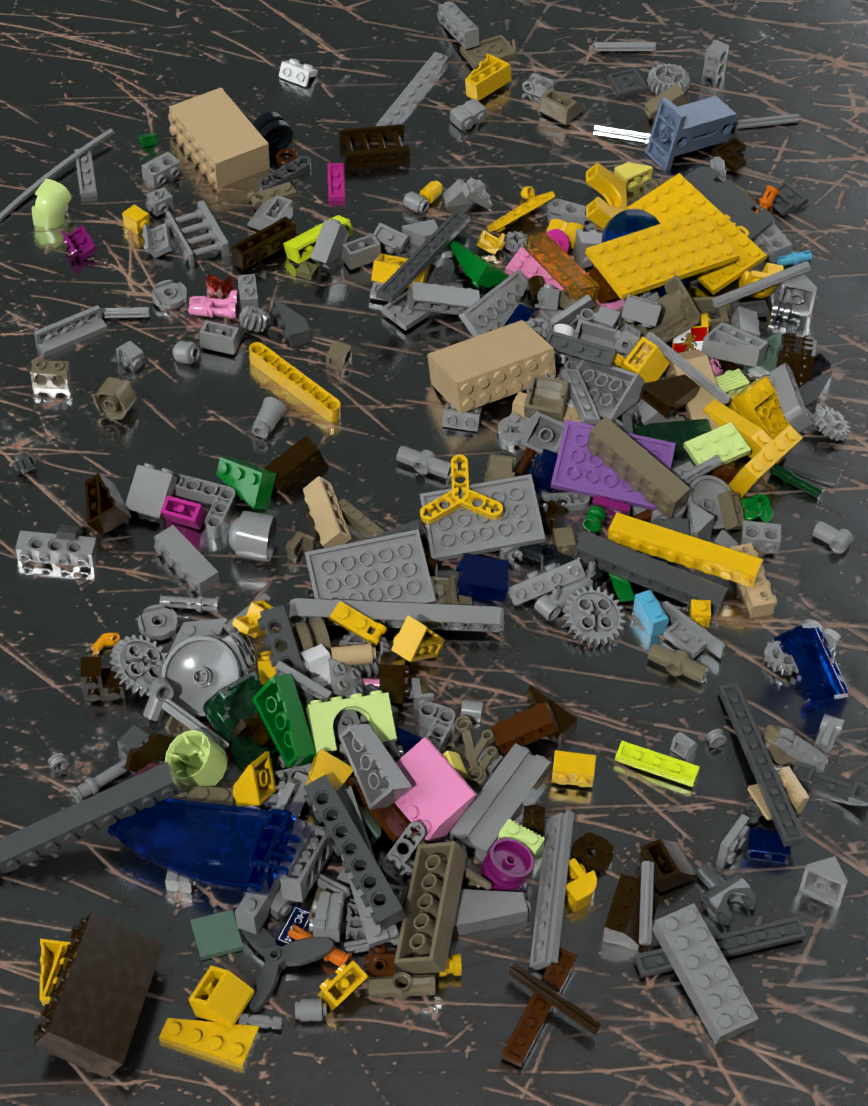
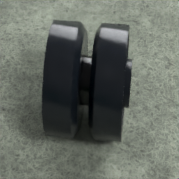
[252,112,293,155]

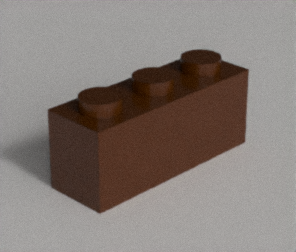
[491,702,559,755]

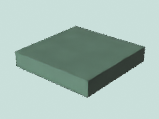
[190,909,243,961]

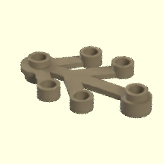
[443,716,499,786]

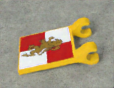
[672,313,711,353]

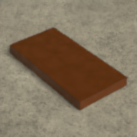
[346,776,418,842]

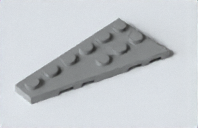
[458,269,528,337]

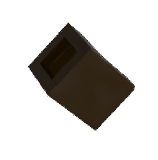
[541,500,565,534]

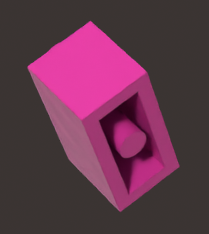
[160,495,207,530]

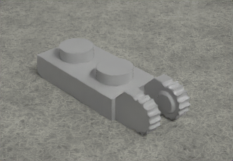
[776,728,828,773]

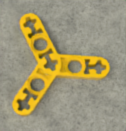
[420,454,503,524]

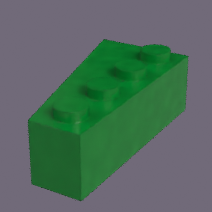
[252,673,316,768]

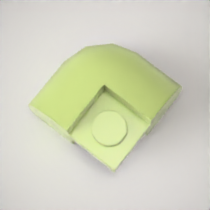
[32,178,72,228]

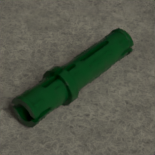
[769,463,824,500]

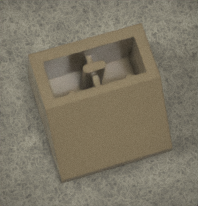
[540,89,585,125]

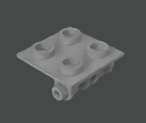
[324,659,364,699]

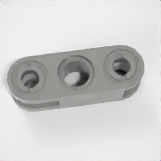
[546,198,595,231]

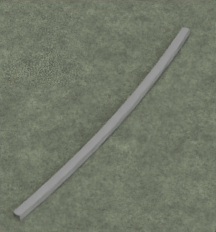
[0,129,114,222]

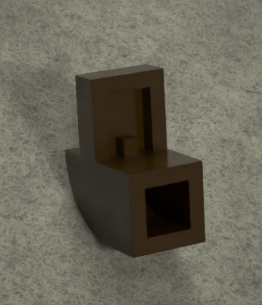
[233,711,276,750]

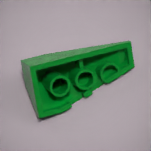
[449,240,509,288]

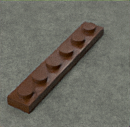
[501,947,578,1067]

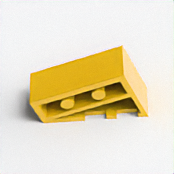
[391,615,445,662]

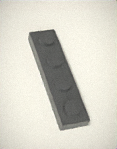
[546,330,617,368]

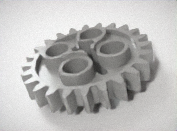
[562,586,626,647]
[109,635,168,697]

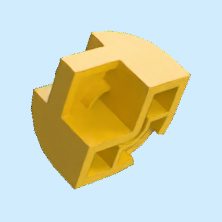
[739,263,784,299]

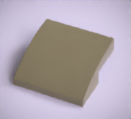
[430,574,472,605]

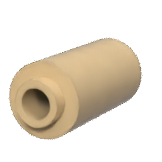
[331,644,376,666]

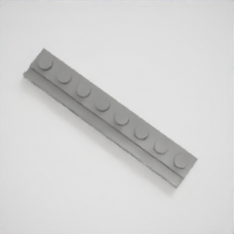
[324,786,400,948]
[529,809,574,971]

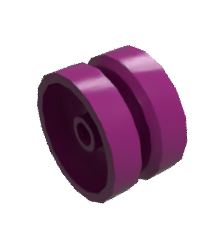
[480,838,534,892]

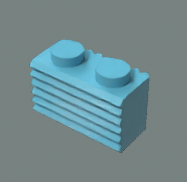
[633,590,669,637]

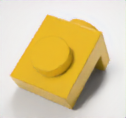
[477,230,505,255]

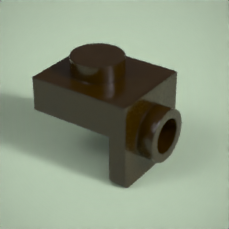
[523,804,545,837]

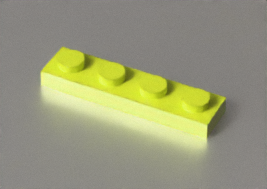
[615,741,700,787]

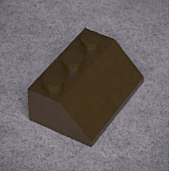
[602,873,660,952]

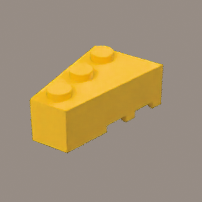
[465,53,512,101]
[39,939,70,1007]

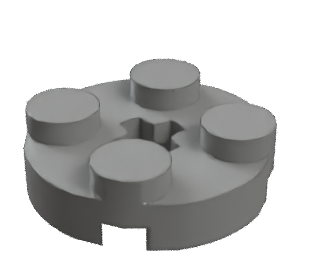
[152,280,187,311]
[497,413,528,447]
[138,604,178,642]

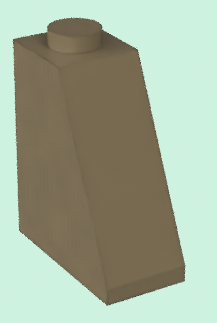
[644,83,689,121]

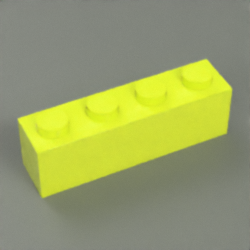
[283,215,353,264]

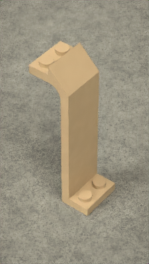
[664,349,721,437]

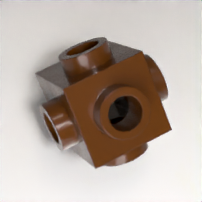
[364,945,396,977]

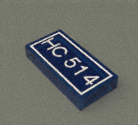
[276,905,310,946]

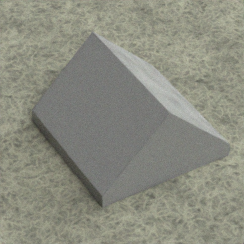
[521,411,565,458]
[687,503,714,542]
[799,856,848,906]

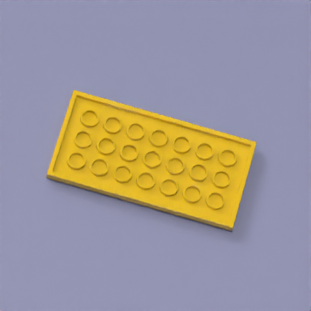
[627,173,767,295]
[585,210,739,300]

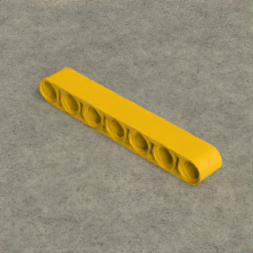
[249,342,341,422]

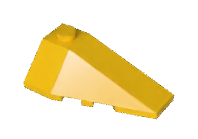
[703,399,774,459]

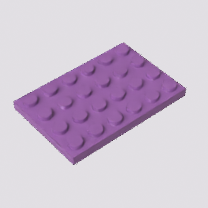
[550,420,676,510]

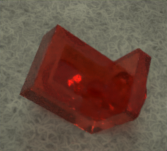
[206,274,234,299]

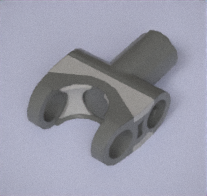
[696,862,758,925]

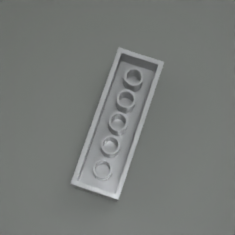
[652,903,759,1045]

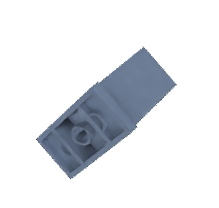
[645,96,737,171]

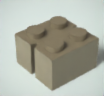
[524,375,568,421]

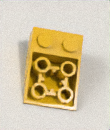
[731,376,791,438]

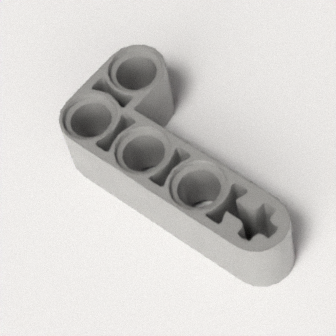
[769,363,816,433]
[418,701,456,754]

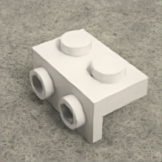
[279,59,318,87]

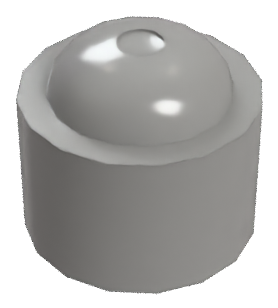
[229,511,277,563]

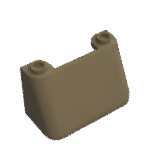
[616,275,701,343]

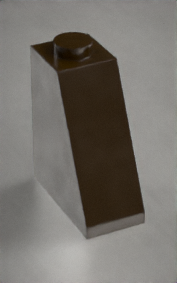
[639,375,698,418]

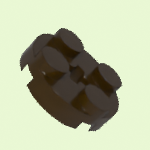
[571,832,614,874]

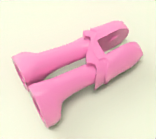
[188,290,239,319]

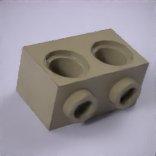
[30,360,71,390]

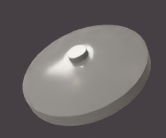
[161,636,241,717]

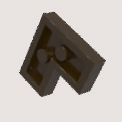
[711,137,746,172]

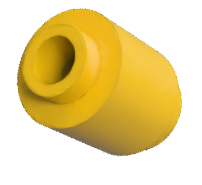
[419,180,443,204]

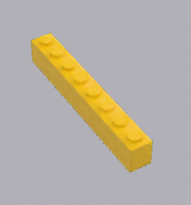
[608,512,763,588]

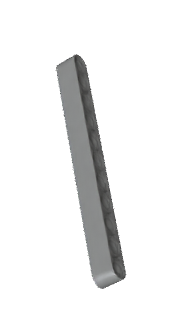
[289,598,504,632]

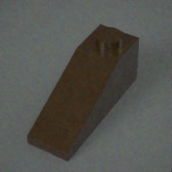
[527,686,578,745]

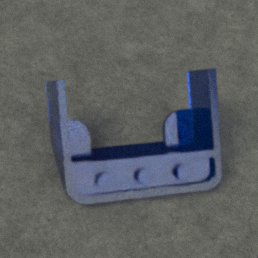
[773,624,850,712]

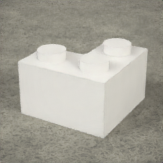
[300,644,333,699]

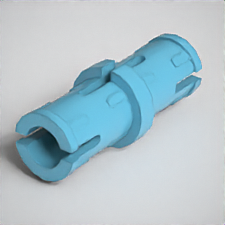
[776,250,812,266]

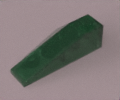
[633,419,712,454]

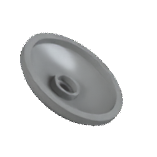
[687,475,732,530]

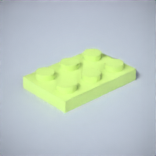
[683,422,751,470]

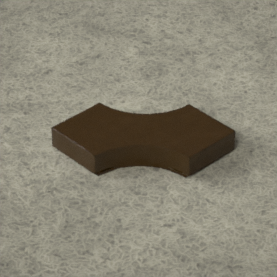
[124,732,173,773]

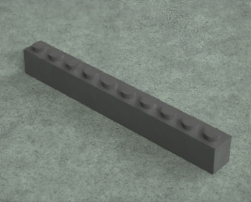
[0,762,181,875]

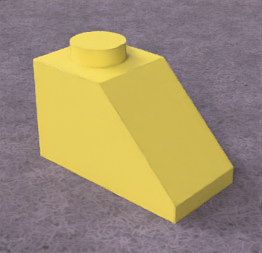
[614,162,653,191]

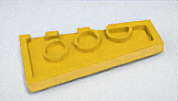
[486,191,556,233]
[159,1018,260,1069]

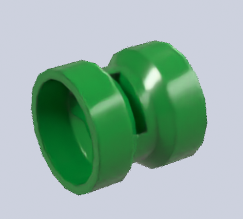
[583,506,606,532]

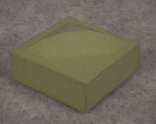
[296,261,319,280]

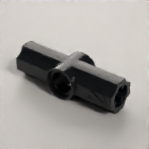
[518,544,575,569]

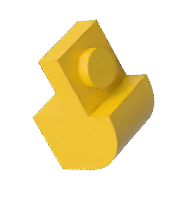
[232,600,274,639]
[565,858,597,912]

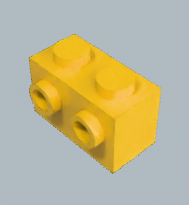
[551,750,596,787]
[317,960,368,1011]

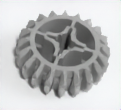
[647,63,690,96]
[338,630,390,678]

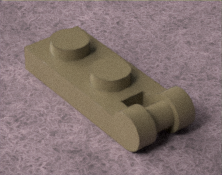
[247,182,297,209]

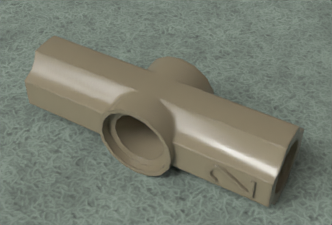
[647,643,709,683]
[368,972,435,1000]

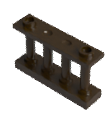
[339,124,410,169]

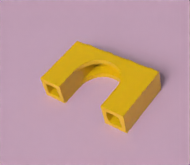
[586,162,628,234]
[728,425,803,499]

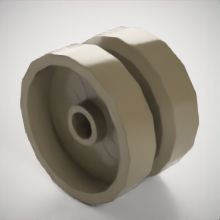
[292,617,331,658]

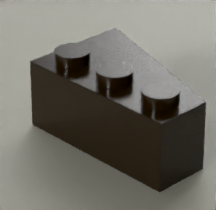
[263,435,329,492]
[85,473,131,535]

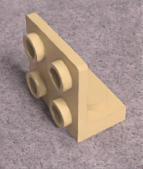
[747,766,810,820]

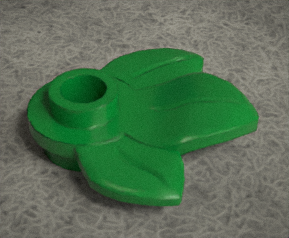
[741,494,773,523]

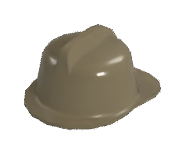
[760,725,797,767]

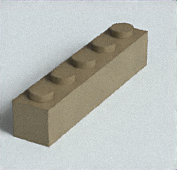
[338,498,384,538]

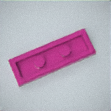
[327,163,345,201]

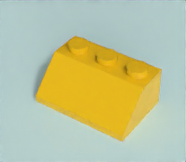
[371,253,431,288]

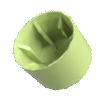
[165,730,228,787]

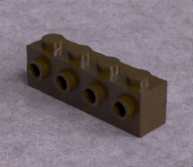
[232,217,297,271]

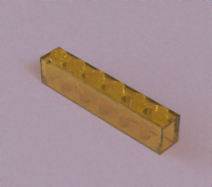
[525,232,600,301]

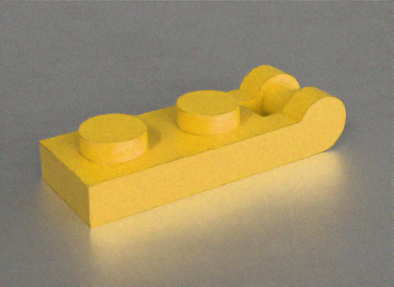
[329,601,387,646]

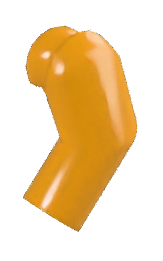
[91,632,120,654]

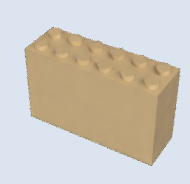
[168,88,270,189]
[427,320,556,414]

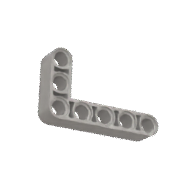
[156,469,237,539]

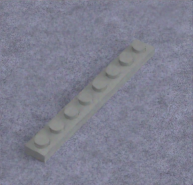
[376,52,449,126]

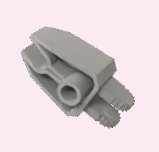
[220,632,259,688]

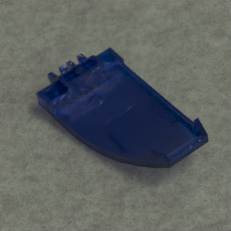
[107,798,301,896]

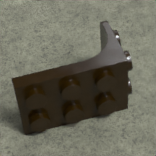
[776,333,817,388]

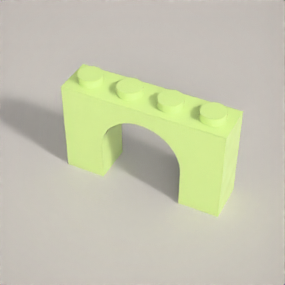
[305,690,397,754]

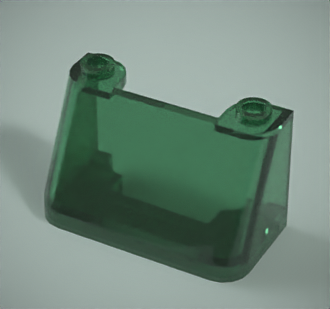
[203,671,279,771]

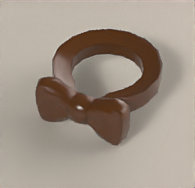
[275,146,298,164]

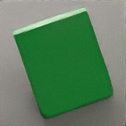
[138,132,159,148]

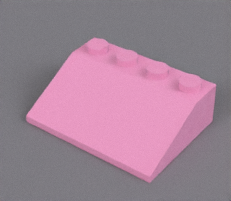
[394,737,477,842]

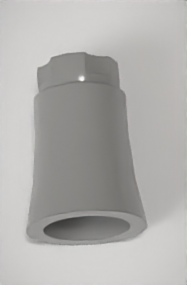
[252,397,287,439]

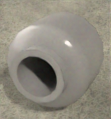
[172,340,200,365]

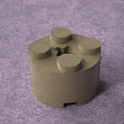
[93,377,137,420]
[484,453,516,482]

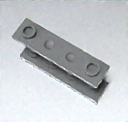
[164,200,230,267]

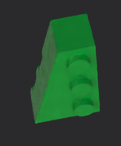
[216,457,277,509]

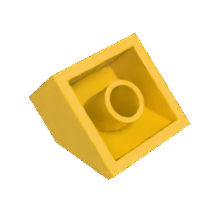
[233,751,276,806]

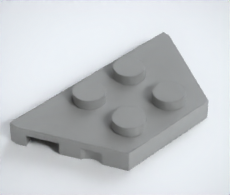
[169,618,227,653]

